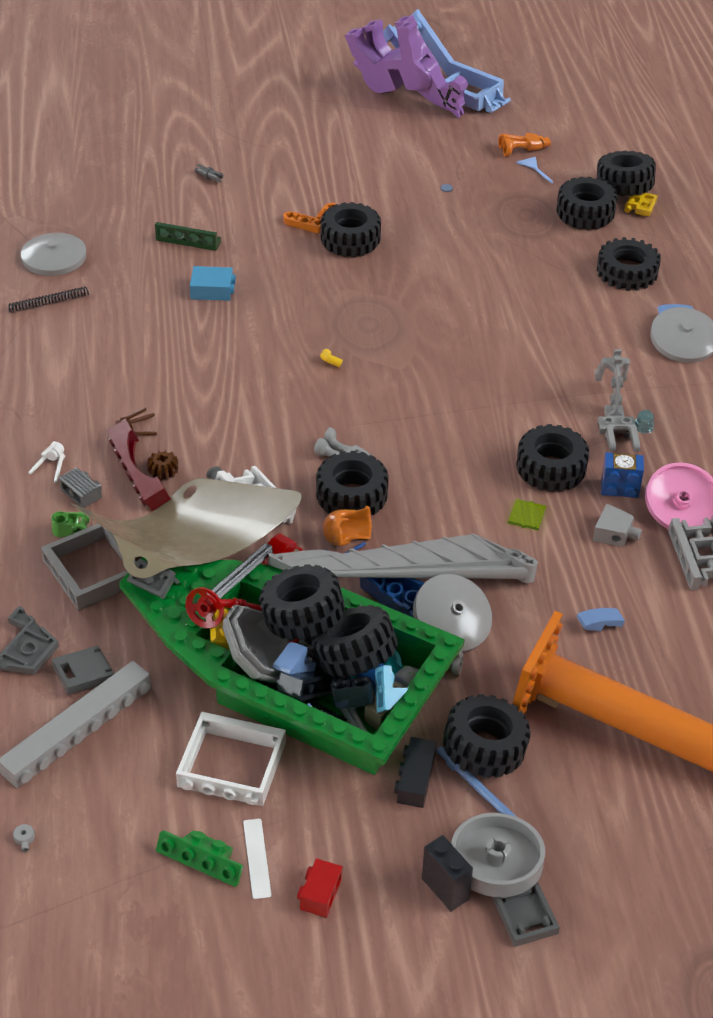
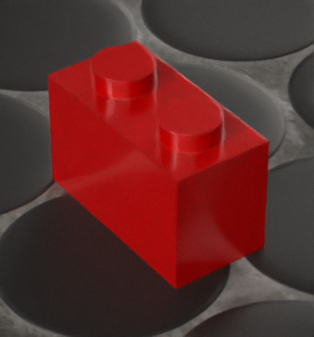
[297,858,343,918]

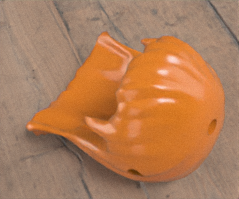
[323,506,372,546]

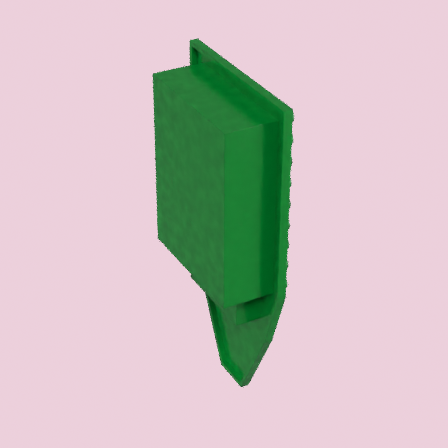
[119,557,465,775]

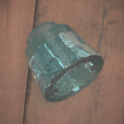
[635,409,654,433]

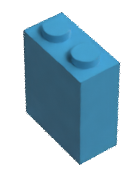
[190,266,236,301]

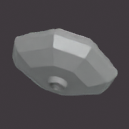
[223,605,289,685]

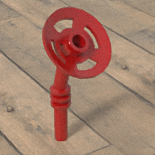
[185,587,262,628]

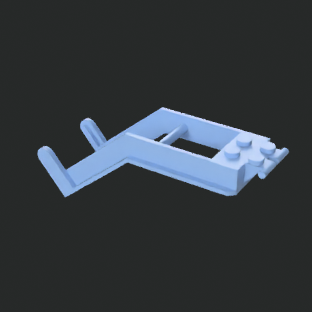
[383,9,511,113]

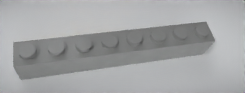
[0,661,151,788]

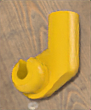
[320,349,343,368]

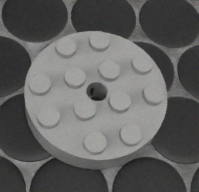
[451,813,545,898]

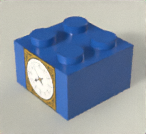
[601,452,644,498]

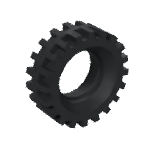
[596,237,661,291]

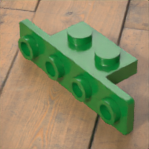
[156,830,243,887]

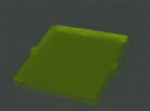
[508,499,546,531]

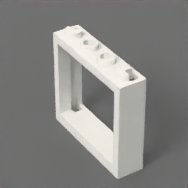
[176,712,286,806]

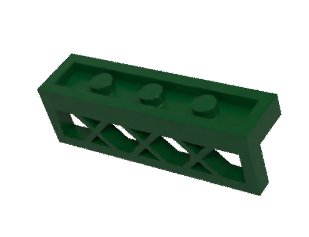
[155,222,221,251]

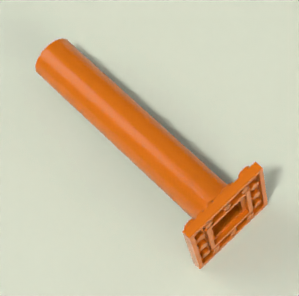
[512,611,713,772]

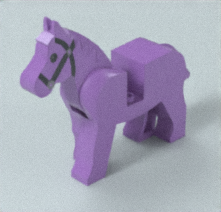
[344,15,468,118]

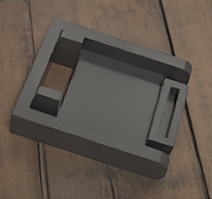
[52,646,114,695]
[493,882,560,947]

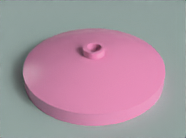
[645,463,713,530]

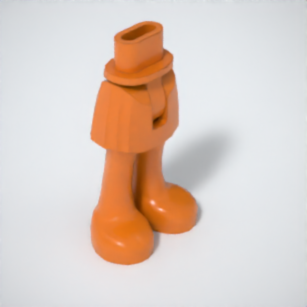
[498,133,551,157]

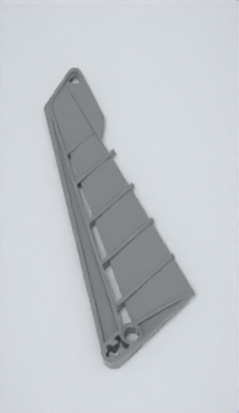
[267,533,538,583]

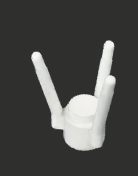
[29,441,65,483]

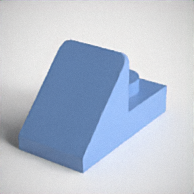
[273,642,316,674]

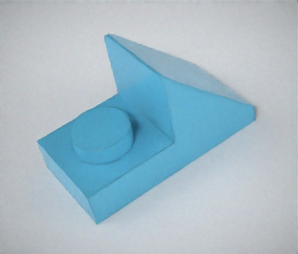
[375,665,408,713]

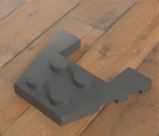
[0,606,59,675]

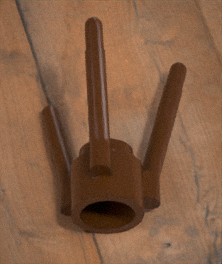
[115,408,157,436]

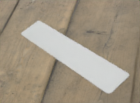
[243,819,271,899]

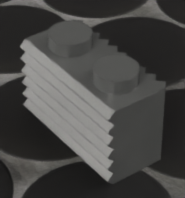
[59,467,102,508]

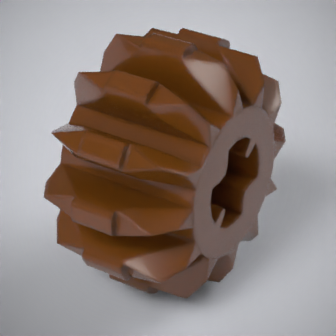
[147,450,179,480]

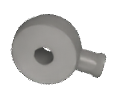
[13,824,35,852]

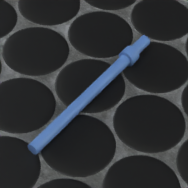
[436,746,517,817]

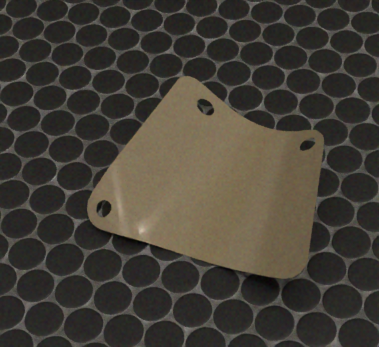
[70,478,302,578]

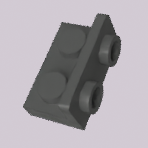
[127,559,180,599]

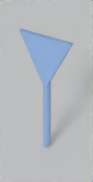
[517,157,553,183]

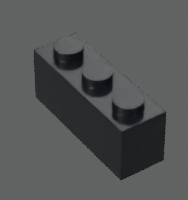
[277,667,332,701]
[394,737,437,808]

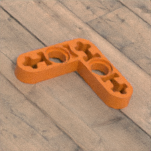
[283,203,336,233]

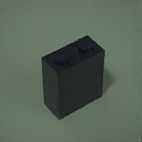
[422,835,473,912]

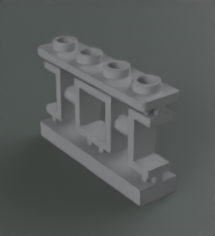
[668,515,713,591]

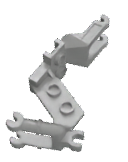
[594,349,640,452]

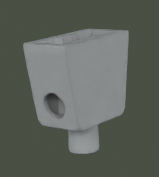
[593,504,642,547]

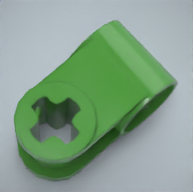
[51,511,90,537]

